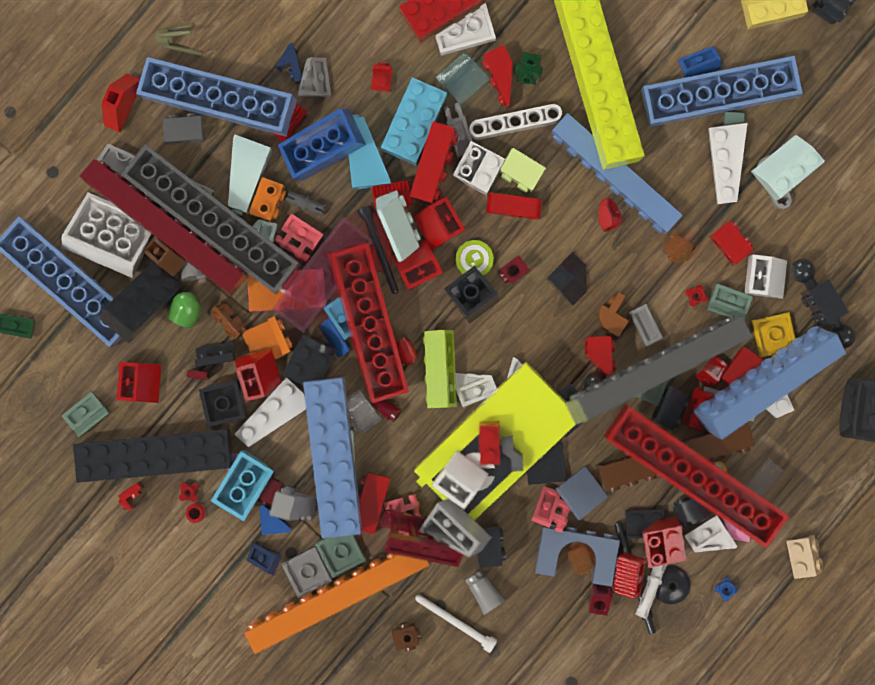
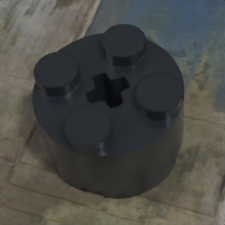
[812,0,856,25]
[672,497,715,528]

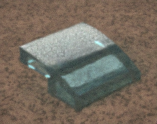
[436,53,490,105]

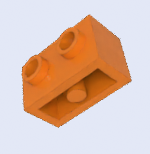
[249,177,287,222]

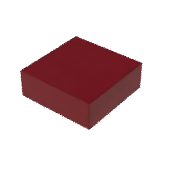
[187,370,209,380]

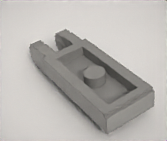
[443,102,473,158]

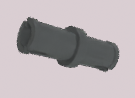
[286,190,326,216]

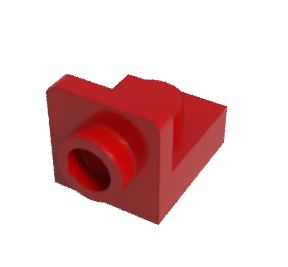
[371,62,393,93]
[696,356,729,388]
[118,481,144,511]

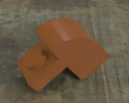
[598,293,628,338]

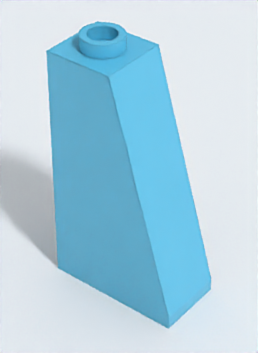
[349,115,391,190]

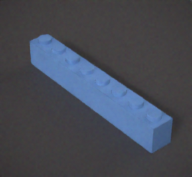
[551,113,682,234]

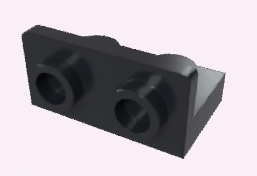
[194,342,236,367]

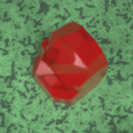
[598,197,622,232]

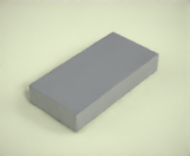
[628,304,663,347]

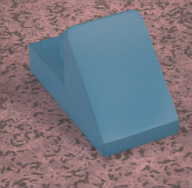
[323,297,350,340]

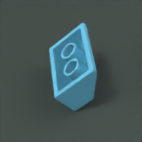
[211,450,274,521]

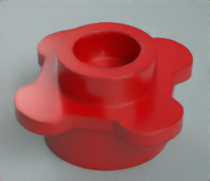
[685,285,707,307]
[179,482,199,502]

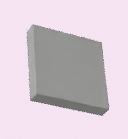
[281,546,333,598]

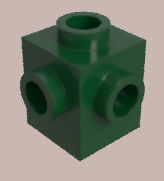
[515,52,543,85]

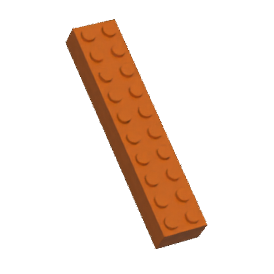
[244,553,430,654]

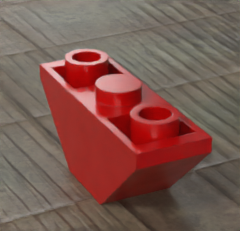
[101,73,140,133]

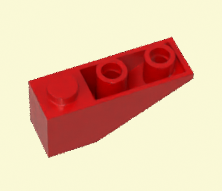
[481,45,512,110]

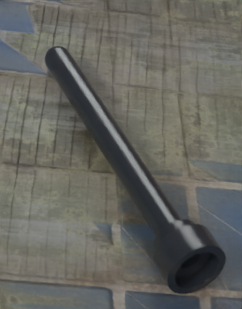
[357,205,399,294]

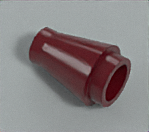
[372,400,402,422]

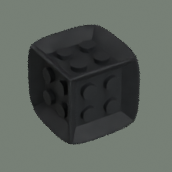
[839,378,875,442]

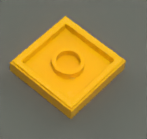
[751,312,796,358]

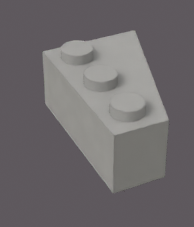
[270,486,317,520]
[419,498,491,557]

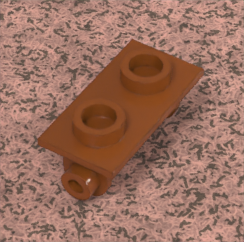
[210,301,247,340]

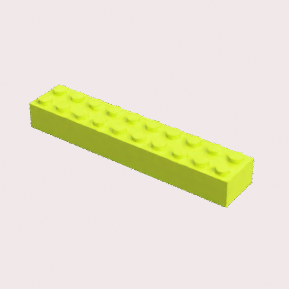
[554,0,645,170]

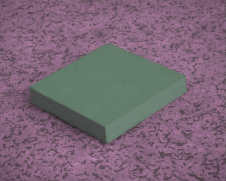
[315,535,367,578]

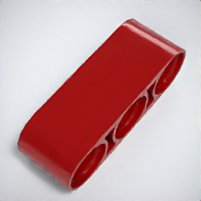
[485,193,543,220]

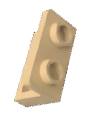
[787,535,823,579]

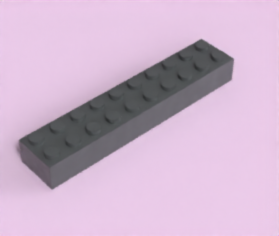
[121,144,300,295]
[565,316,752,424]

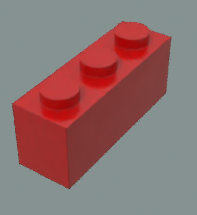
[358,472,391,535]

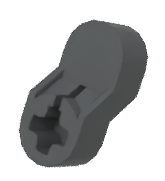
[501,435,523,472]

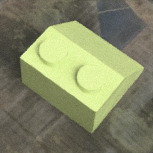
[499,148,546,193]

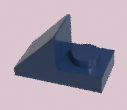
[276,43,302,85]
[246,543,281,575]

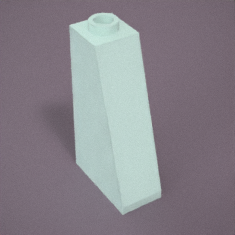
[228,134,272,216]

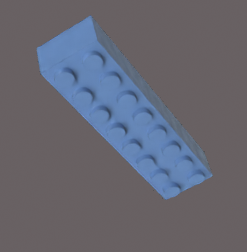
[641,56,802,128]
[136,57,297,136]
[0,217,122,347]
[694,326,846,439]
[303,377,362,538]

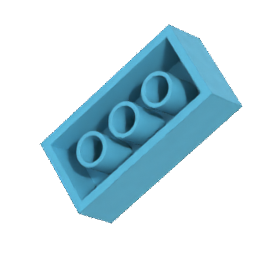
[381,77,447,166]

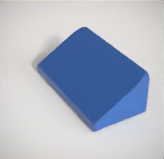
[678,46,721,78]
[319,318,351,358]

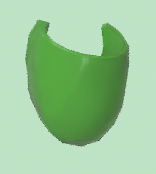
[167,292,202,328]

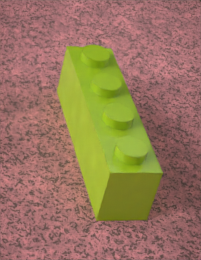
[423,330,457,408]

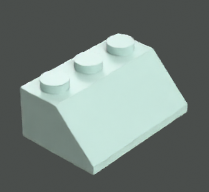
[751,135,825,201]
[376,190,421,262]

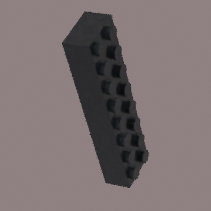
[73,429,233,483]

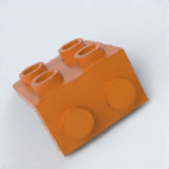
[243,316,293,360]

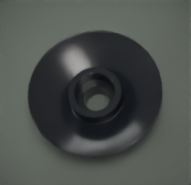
[655,566,690,604]

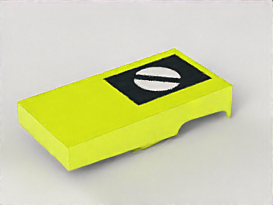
[414,361,575,520]

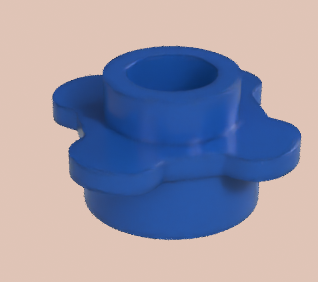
[715,578,738,601]

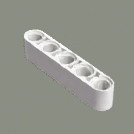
[469,104,562,140]

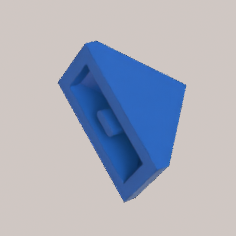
[260,504,293,535]

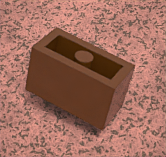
[143,236,186,276]

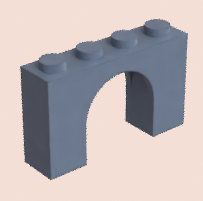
[534,524,619,587]

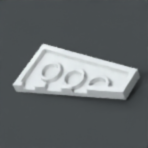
[708,123,747,204]
[235,378,306,447]

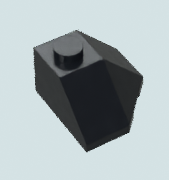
[546,252,586,306]

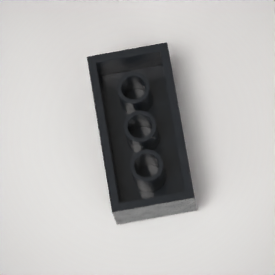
[99,261,183,343]

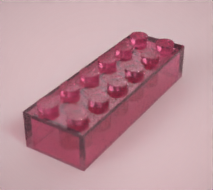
[272,217,374,333]

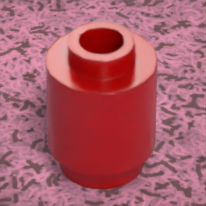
[396,336,419,366]
[186,502,208,523]

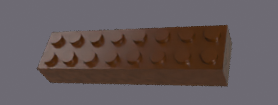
[595,423,755,492]

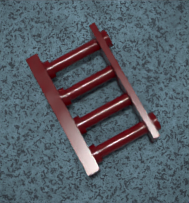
[380,509,464,567]

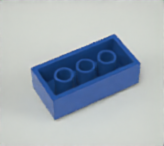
[278,108,366,181]

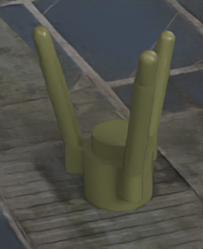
[156,24,202,56]

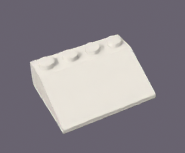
[62,193,153,278]

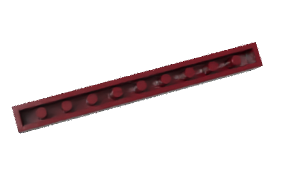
[79,159,246,296]

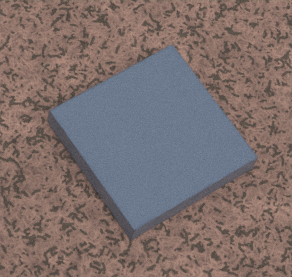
[556,466,608,520]

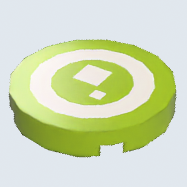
[456,240,494,276]

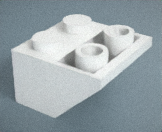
[453,141,505,195]
[744,255,787,299]
[432,451,488,509]

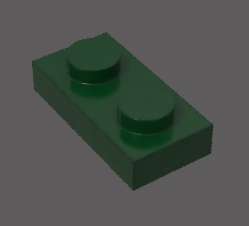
[0,314,36,339]

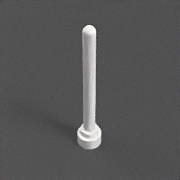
[415,594,498,653]

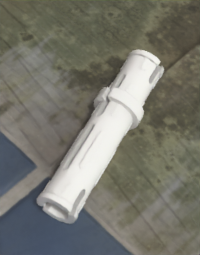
[635,565,667,619]

